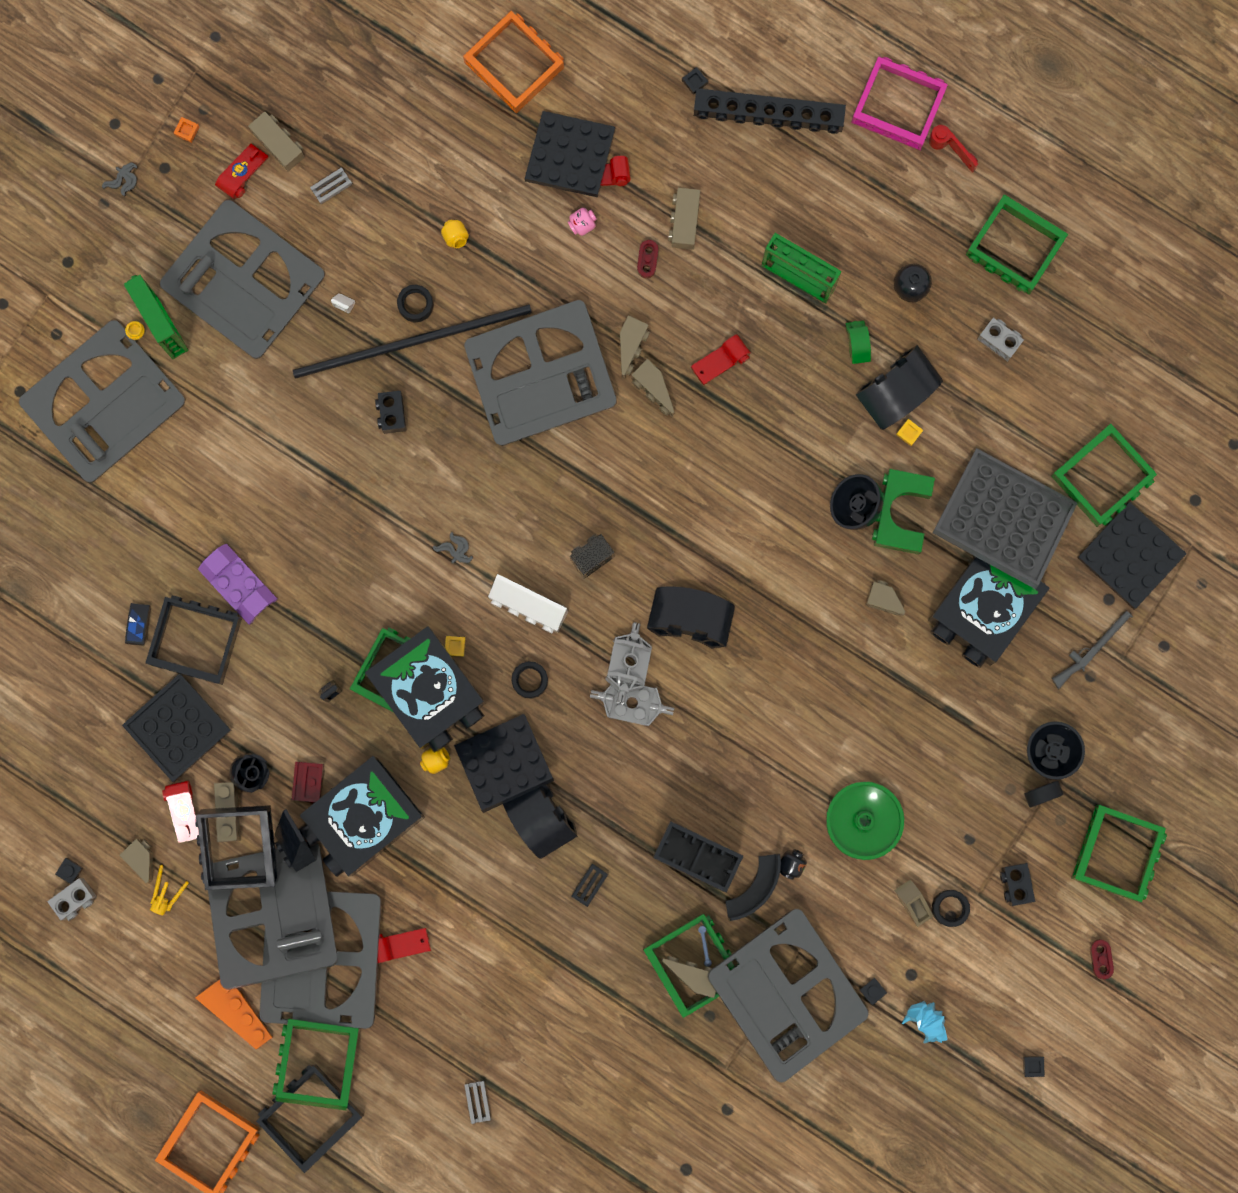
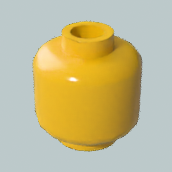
[441,220,469,249]
[420,747,450,774]

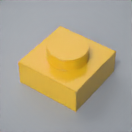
[896,419,923,446]
[445,636,466,657]

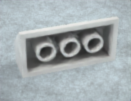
[488,574,568,634]

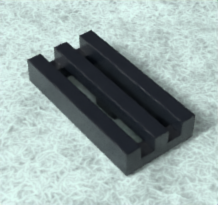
[571,864,608,907]

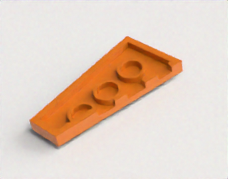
[195,979,273,1049]

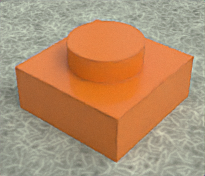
[173,117,200,143]

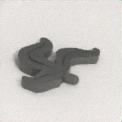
[102,163,138,196]
[433,532,473,564]

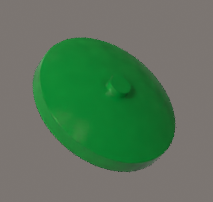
[826,782,904,860]

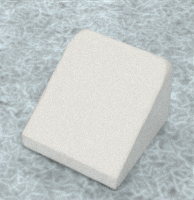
[331,294,355,314]

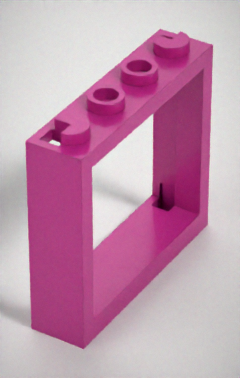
[851,56,948,151]

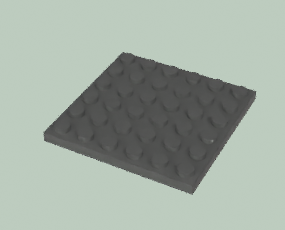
[932,448,1077,589]

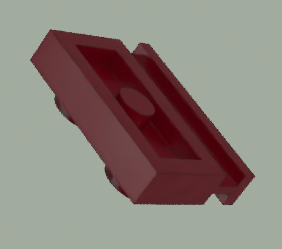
[291,762,324,802]

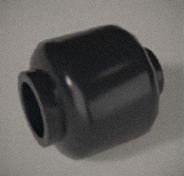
[780,849,807,880]

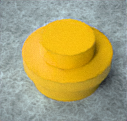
[125,321,145,340]

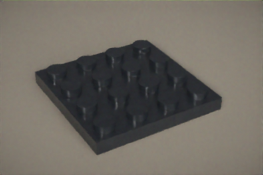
[524,111,616,198]
[1077,502,1187,610]
[122,673,232,782]
[454,714,554,813]

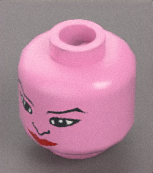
[568,208,597,236]

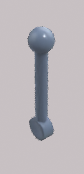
[698,926,712,967]

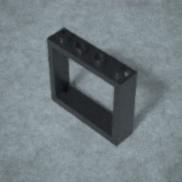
[145,595,242,685]
[195,805,278,890]
[256,1064,364,1173]

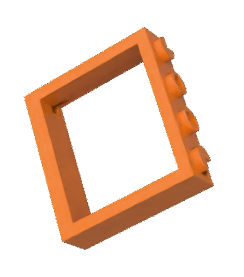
[463,11,564,114]
[155,1090,260,1193]

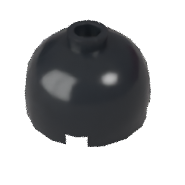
[894,264,932,302]
[229,753,270,793]

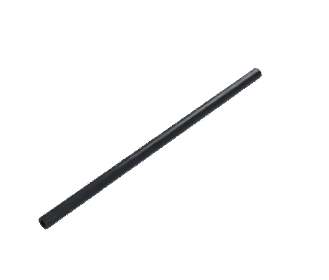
[292,304,532,379]

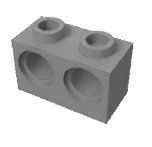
[977,318,1024,362]
[47,878,97,921]

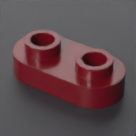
[637,240,658,278]
[1090,940,1114,979]

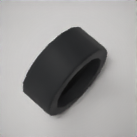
[397,284,434,323]
[511,661,548,699]
[1024,780,1064,808]
[932,890,970,927]

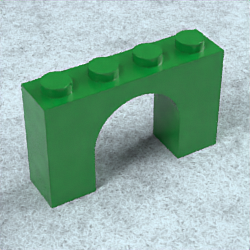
[872,469,935,555]

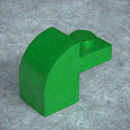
[845,321,871,364]

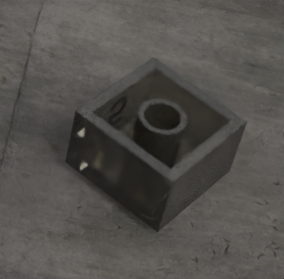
[570,534,615,579]

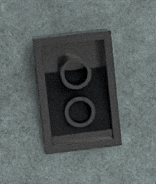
[274,809,316,872]

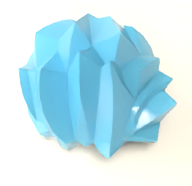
[902,1001,948,1043]

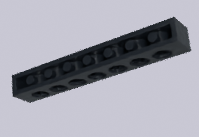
[693,88,846,134]

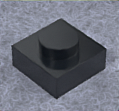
[682,67,708,95]
[55,858,83,884]
[859,978,887,1005]
[1023,1056,1045,1077]

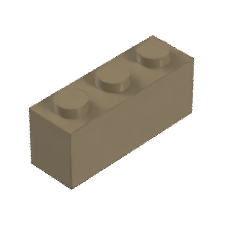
[248,112,305,172]
[668,188,700,250]
[214,782,241,842]

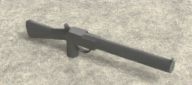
[1051,611,1133,690]

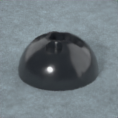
[830,474,884,530]
[1027,722,1085,780]

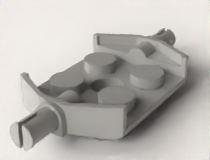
[605,623,652,704]
[590,685,674,726]

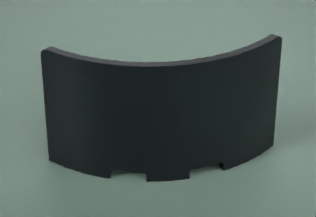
[856,345,943,430]
[647,586,735,649]
[503,783,578,859]
[725,854,781,921]

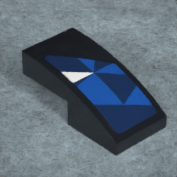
[125,603,151,646]

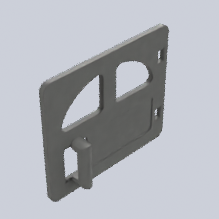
[160,200,325,359]
[464,300,617,446]
[19,320,185,483]
[208,842,338,990]
[259,892,381,1029]
[708,909,868,1083]

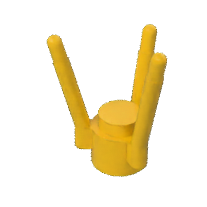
[150,865,189,915]

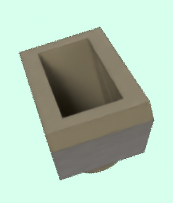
[865,580,905,617]
[119,839,153,883]
[894,880,934,927]

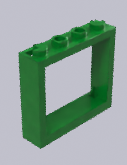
[966,194,1068,295]
[761,233,842,304]
[123,275,189,359]
[1051,424,1157,527]
[350,627,411,713]
[1071,805,1167,902]
[643,913,735,1018]
[272,1019,359,1111]

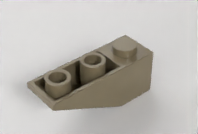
[620,315,650,379]
[631,359,674,417]
[662,956,716,998]

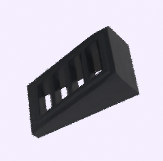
[319,680,342,702]

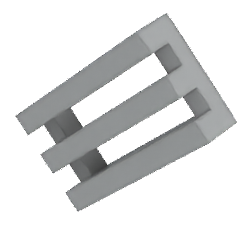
[310,167,352,204]
[464,1081,491,1124]

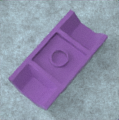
[198,544,278,625]

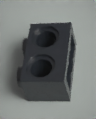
[375,390,407,434]
[1000,863,1035,906]

